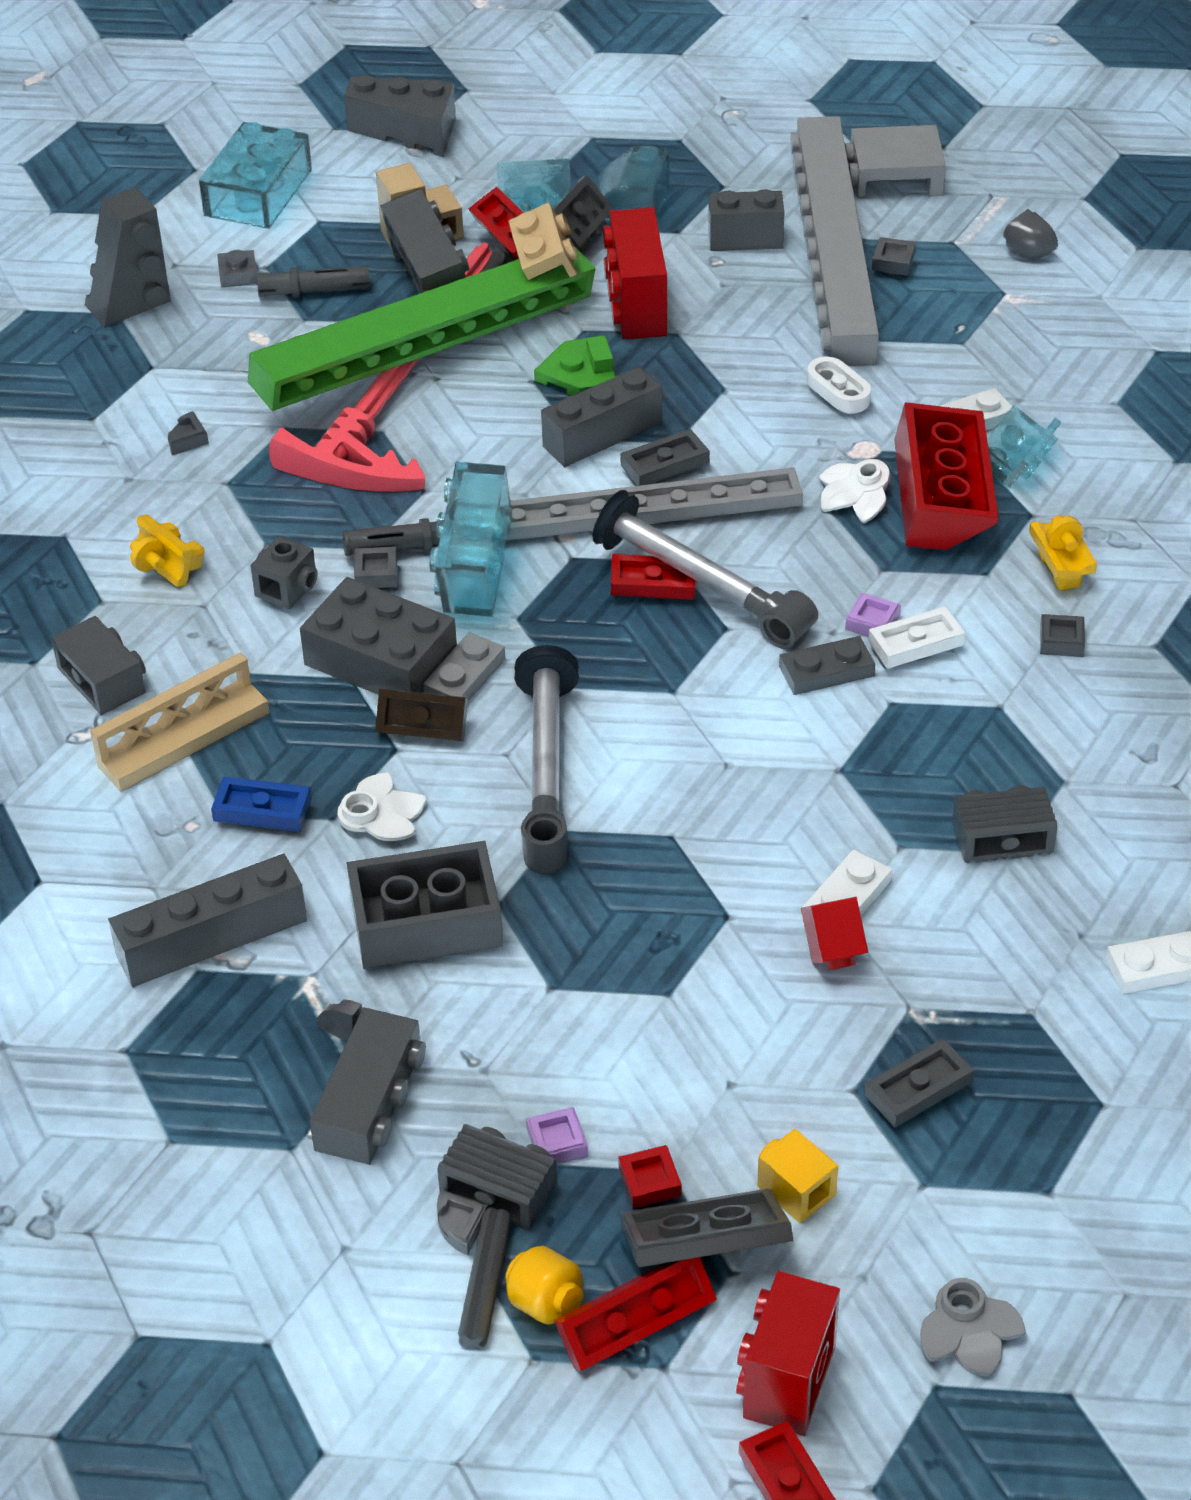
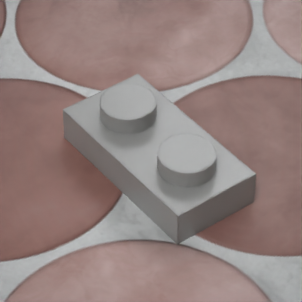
[422,632,506,701]

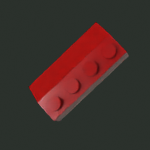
[894,402,999,550]

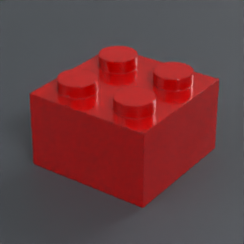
[736,1270,840,1436]

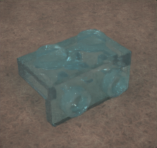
[987,405,1061,488]

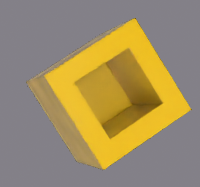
[757,1129,838,1223]

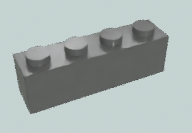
[108,853,307,987]

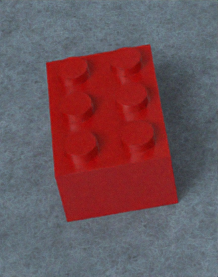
[603,207,667,340]

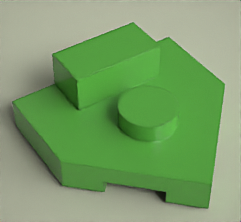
[534,335,615,396]

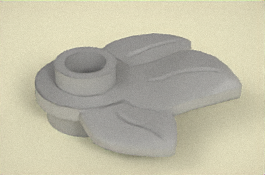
[920,1278,1026,1376]

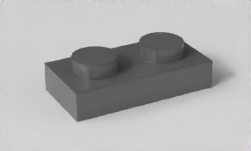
[620,428,710,486]
[779,636,876,695]
[864,1038,974,1128]

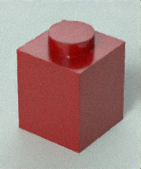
[801,896,869,970]

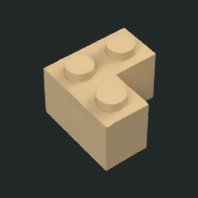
[376,163,464,249]

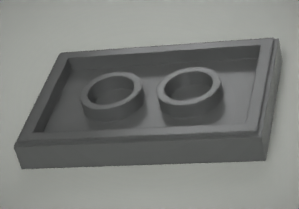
[620,1188,793,1267]

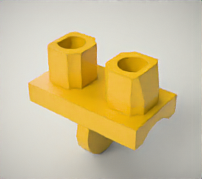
[130,514,205,587]
[1029,515,1097,590]

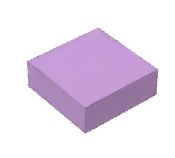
[845,593,901,637]
[526,1107,588,1164]

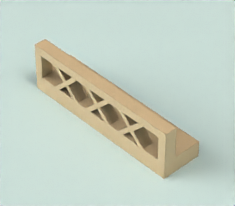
[90,652,270,792]

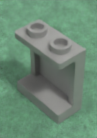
[845,125,946,198]

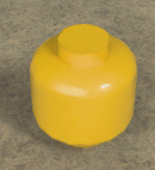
[505,1246,584,1325]

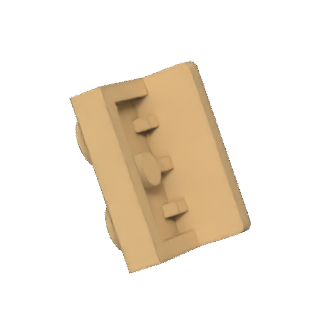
[509,202,579,280]

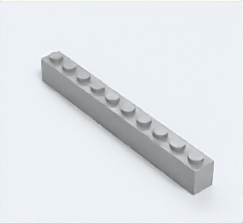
[790,116,879,366]

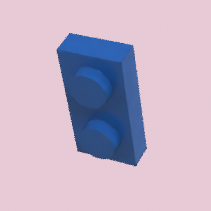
[211,776,312,832]

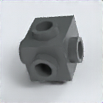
[250,536,318,610]

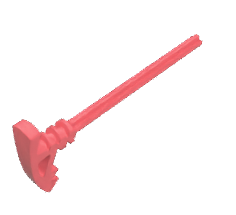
[269,243,493,492]

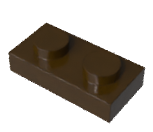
[375,689,468,741]

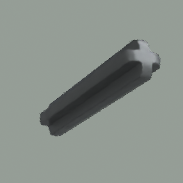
[458,1207,511,1350]

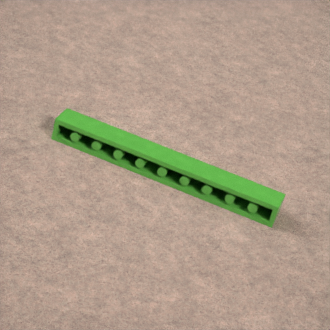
[247,247,596,411]

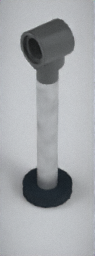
[592,490,818,649]
[514,645,579,874]

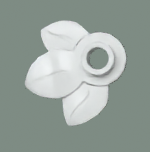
[819,459,890,524]
[338,772,426,841]

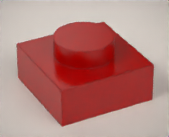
[618,1145,682,1209]

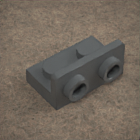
[553,174,614,253]

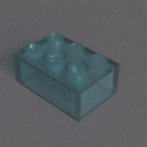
[199,122,312,229]
[429,461,512,617]

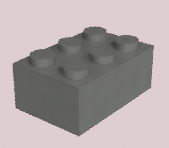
[300,577,457,695]
[346,841,503,969]

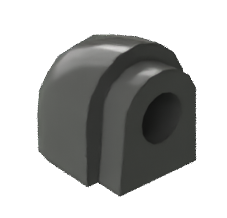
[1003,209,1058,259]

